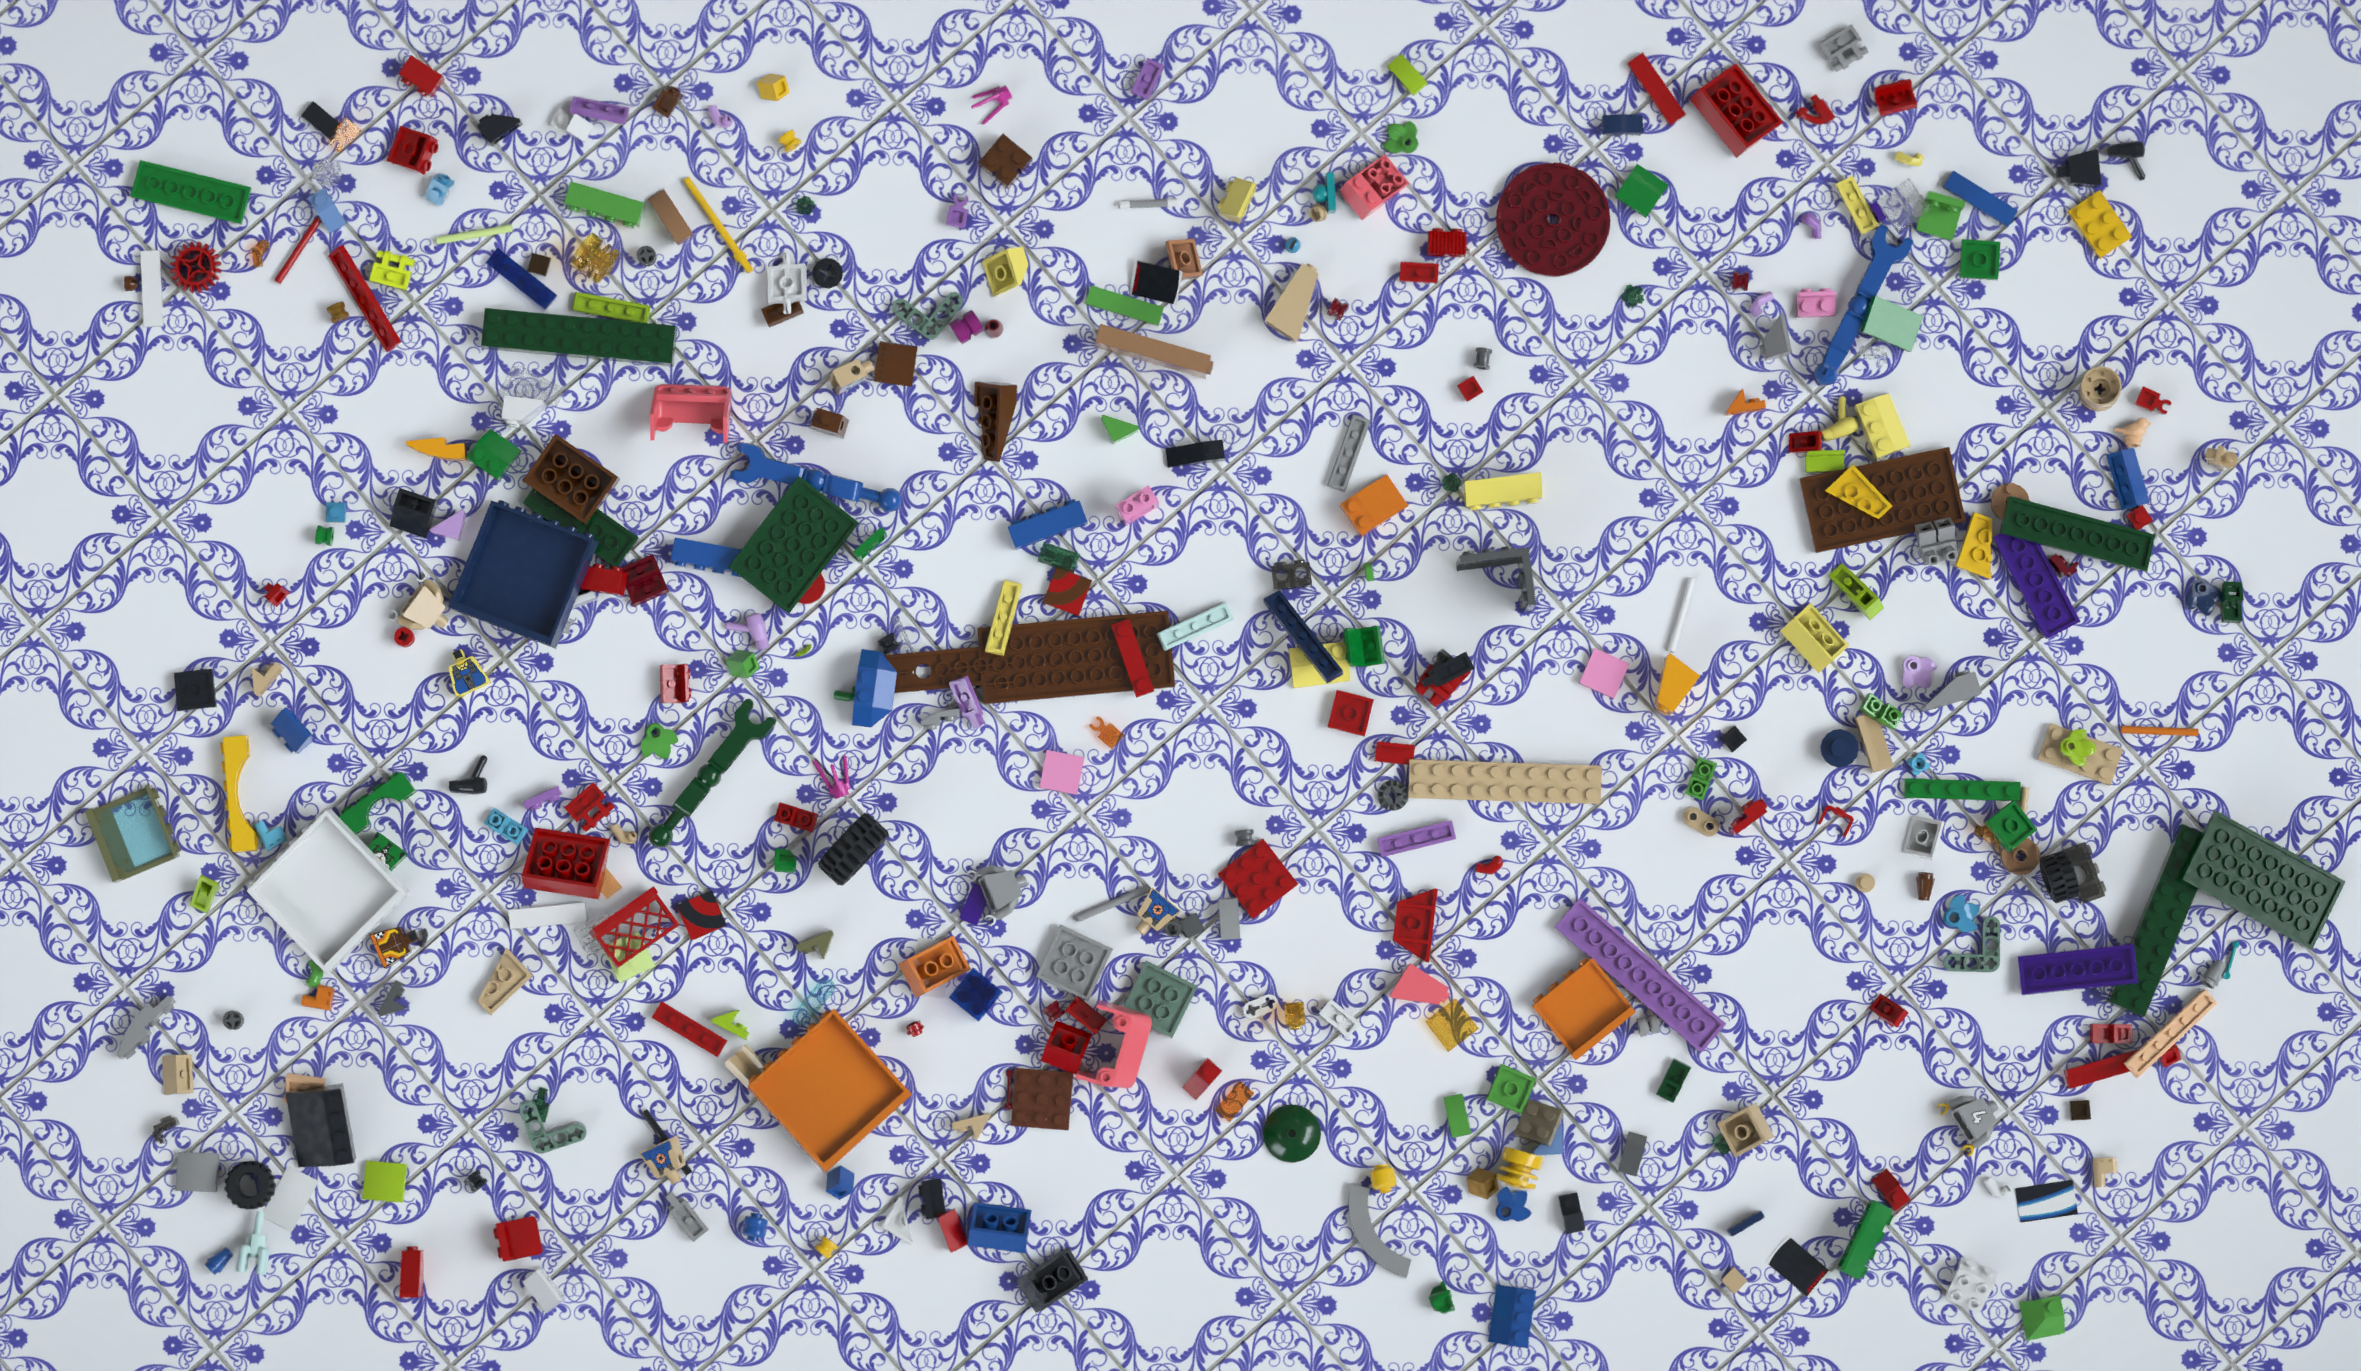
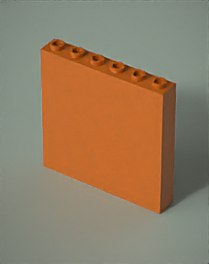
[747,1009,912,1174]

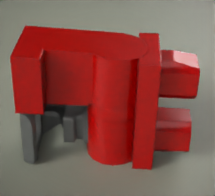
[1414,649,1471,707]

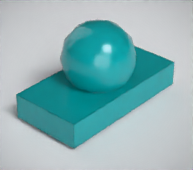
[1312,172,1336,213]

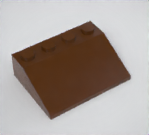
[523,434,620,524]

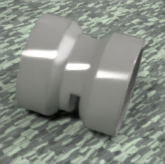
[1636,1014,1660,1037]

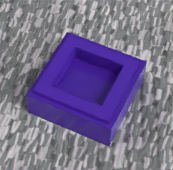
[1870,201,1886,224]

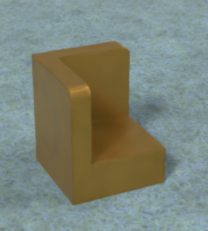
[1466,1168,1499,1199]

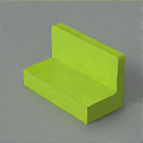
[1805,450,1845,473]

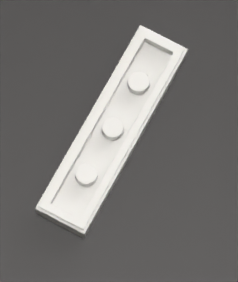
[140,250,164,328]
[508,903,587,929]

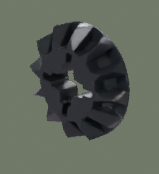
[812,258,843,289]

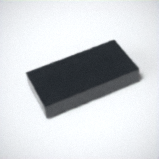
[301,101,343,140]

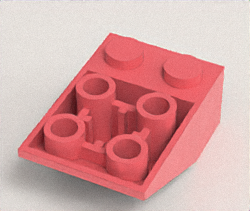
[1338,155,1409,220]

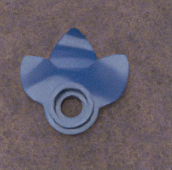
[1495,1187,1532,1222]

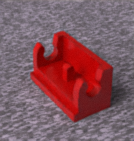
[1065,996,1107,1035]

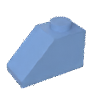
[308,188,347,233]

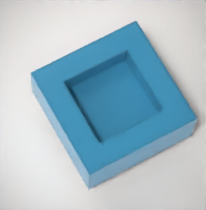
[326,503,346,523]

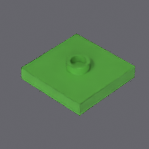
[1486,1064,1536,1114]

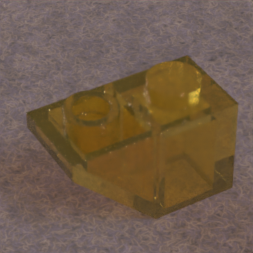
[1284,1002,1306,1030]

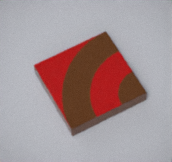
[1043,567,1092,617]

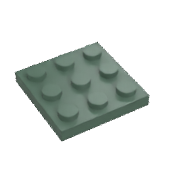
[1123,961,1198,1038]

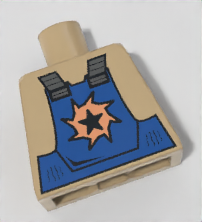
[1135,888,1181,935]
[640,1135,686,1185]

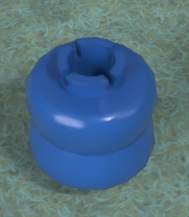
[742,1213,768,1241]

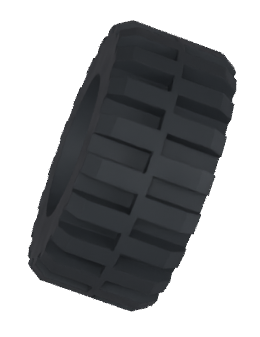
[818,813,889,886]

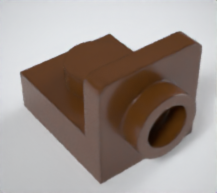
[652,86,684,118]

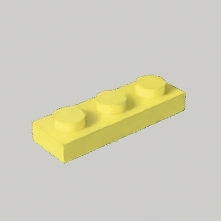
[1835,175,1879,236]

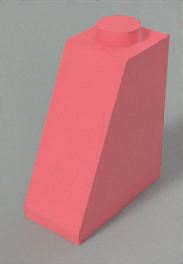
[1389,963,1450,1005]

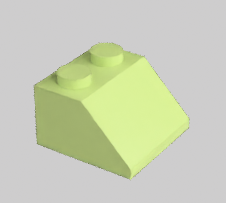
[604,932,656,983]

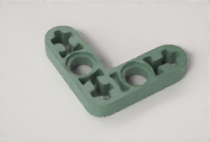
[892,292,963,340]
[1943,916,2000,972]
[520,1100,587,1154]

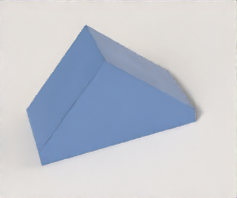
[1532,1124,1563,1155]

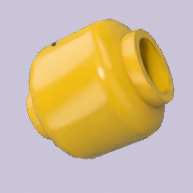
[1370,1164,1396,1193]

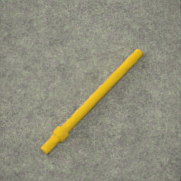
[683,177,754,274]

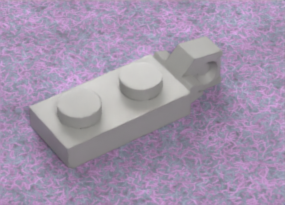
[665,1192,709,1242]

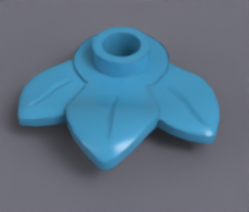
[1943,895,1980,932]

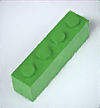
[564,182,645,229]

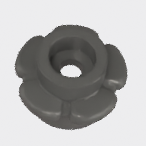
[1164,918,1183,937]

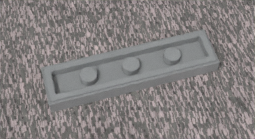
[1327,414,1371,492]

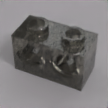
[1271,559,1312,591]

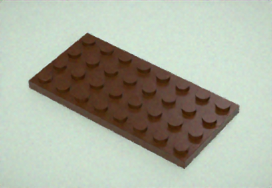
[1799,447,1966,553]

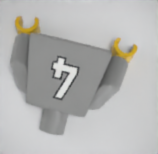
[1937,1096,1998,1156]

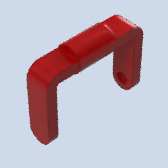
[1817,806,1854,837]

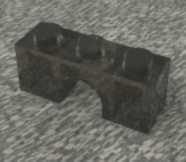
[2061,842,2106,905]

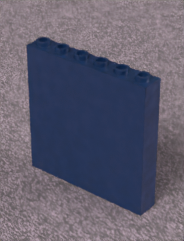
[448,500,599,649]

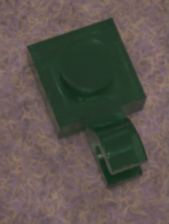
[528,1087,550,1123]

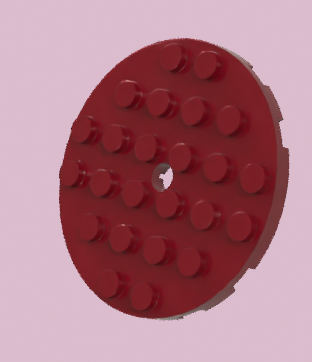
[1496,163,1611,277]

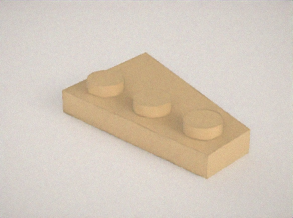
[477,947,533,1015]

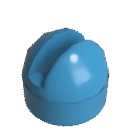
[1285,237,1301,253]

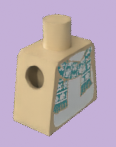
[829,359,874,395]

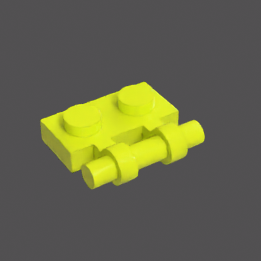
[369,250,415,291]

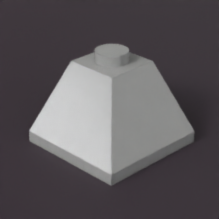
[1759,314,1792,361]

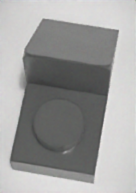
[377,980,409,1016]

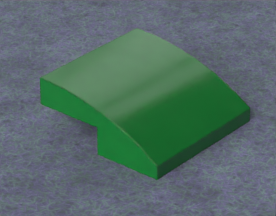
[1615,164,1668,218]

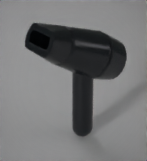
[2107,141,2146,180]
[449,755,487,795]

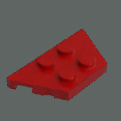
[1393,888,1438,963]

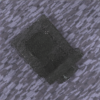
[152,1115,180,1144]

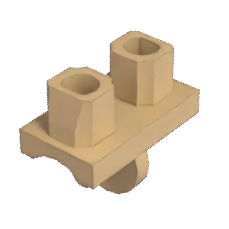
[2205,445,2238,471]

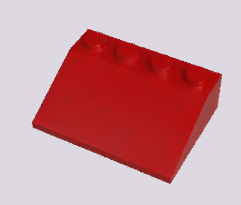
[1689,64,1783,158]
[521,828,610,900]

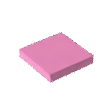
[1579,648,1629,699]
[1039,750,1084,795]

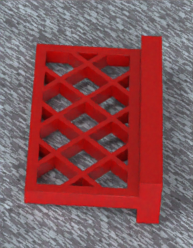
[589,886,679,969]

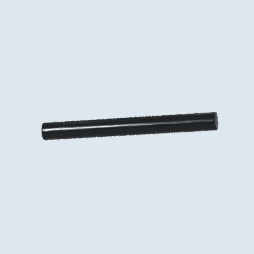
[641,1109,692,1176]

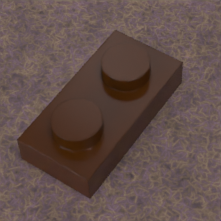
[761,302,804,328]

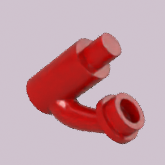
[1795,94,1836,125]

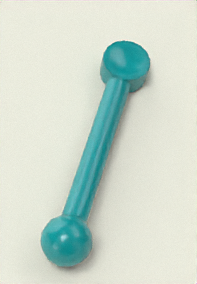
[2222,941,2240,979]

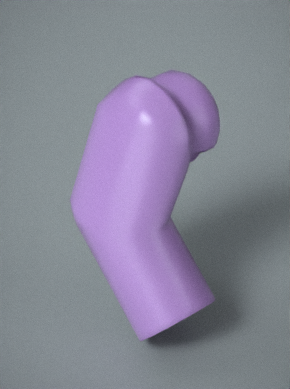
[708,105,733,128]
[1750,291,1774,317]

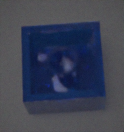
[949,968,1004,1022]

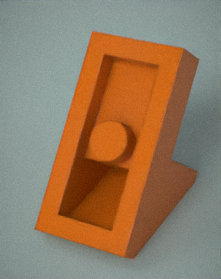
[1726,388,1766,416]

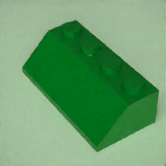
[1836,1200,1893,1280]

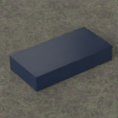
[1726,1211,1765,1237]

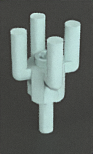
[237,1211,269,1275]

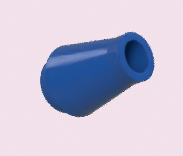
[205,1247,234,1275]

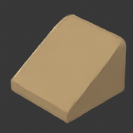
[1720,1267,1747,1294]

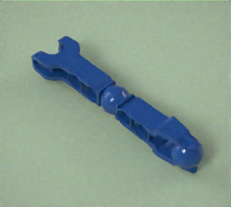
[1814,224,1913,386]

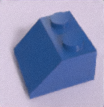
[271,707,316,754]

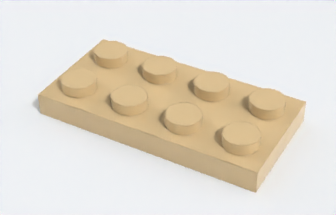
[2037,723,2123,786]

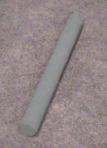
[1076,885,1150,922]

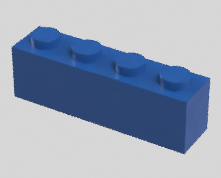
[1008,499,1088,550]
[671,537,742,578]

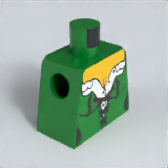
[368,832,409,871]

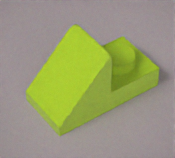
[190,875,221,914]
[711,1010,750,1040]

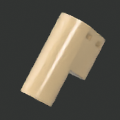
[2093,1157,2118,1188]

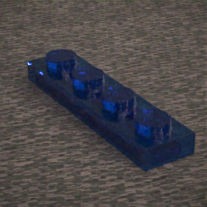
[486,248,557,310]

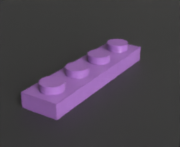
[1377,820,1456,858]

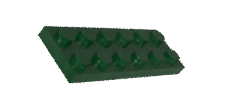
[523,488,639,567]

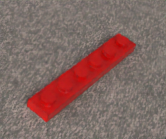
[328,245,402,353]

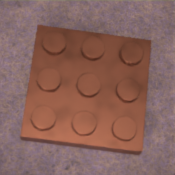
[1011,1068,1073,1131]

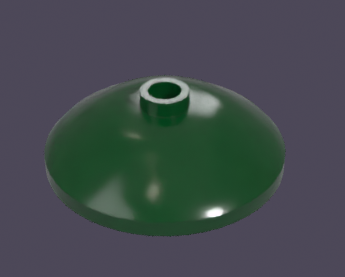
[1263,1105,1321,1163]

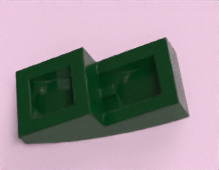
[2221,581,2244,623]
[1656,1058,1691,1103]

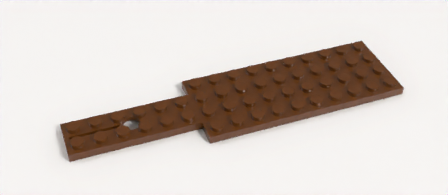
[884,611,1175,704]

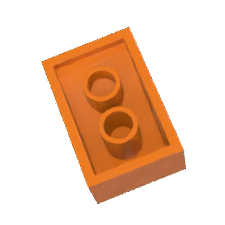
[1340,475,1408,538]
[899,935,971,998]

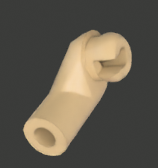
[610,823,638,844]

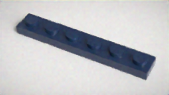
[1263,590,1343,683]

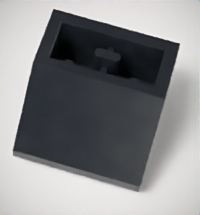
[390,488,439,538]

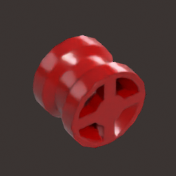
[394,627,415,648]

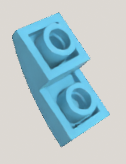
[483,808,529,846]

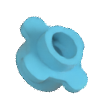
[1907,753,1930,775]

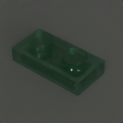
[1037,542,1080,574]

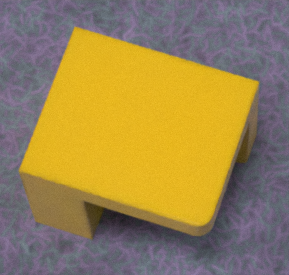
[757,73,790,101]

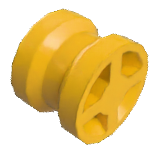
[778,130,802,153]
[814,1235,838,1259]

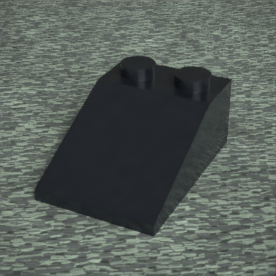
[1016,1247,1089,1313]

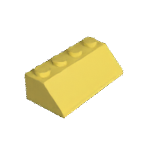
[1463,472,1543,511]

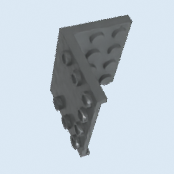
[1456,546,1536,613]

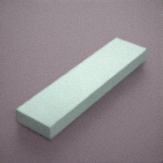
[1157,602,1234,651]

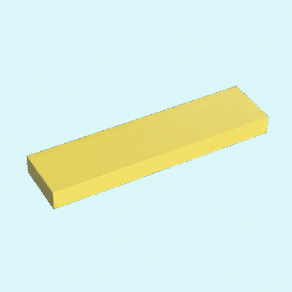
[985,580,1022,656]

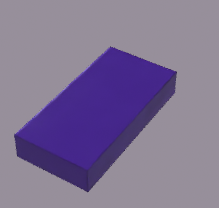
[959,883,987,926]

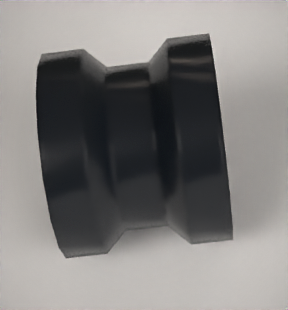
[877,632,901,655]
[463,1170,488,1194]

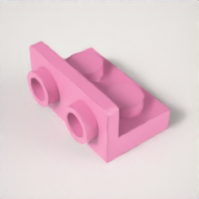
[1796,288,1836,318]

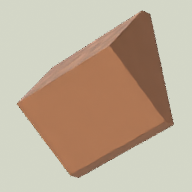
[1165,239,1203,281]

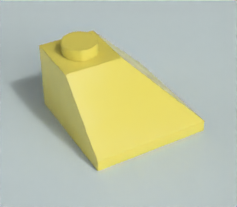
[982,247,1029,297]

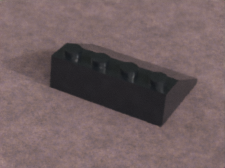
[285,1083,356,1167]

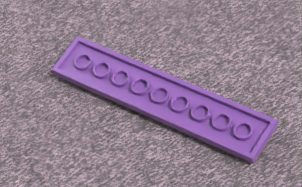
[1554,898,1726,1053]

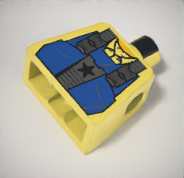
[448,649,492,698]

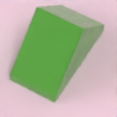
[1101,414,1139,444]

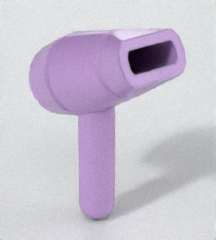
[725,613,769,651]

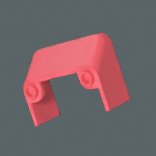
[650,384,731,443]
[1076,1000,1152,1088]

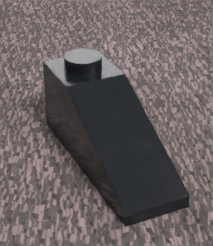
[1166,439,1225,468]

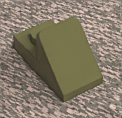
[796,930,834,959]

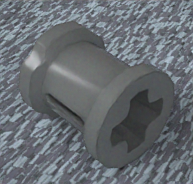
[1473,347,1492,370]

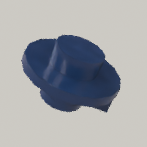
[1820,729,1859,768]

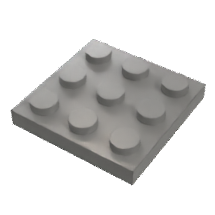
[1036,925,1113,1001]

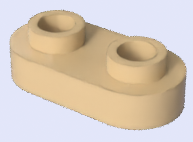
[1683,807,1719,837]

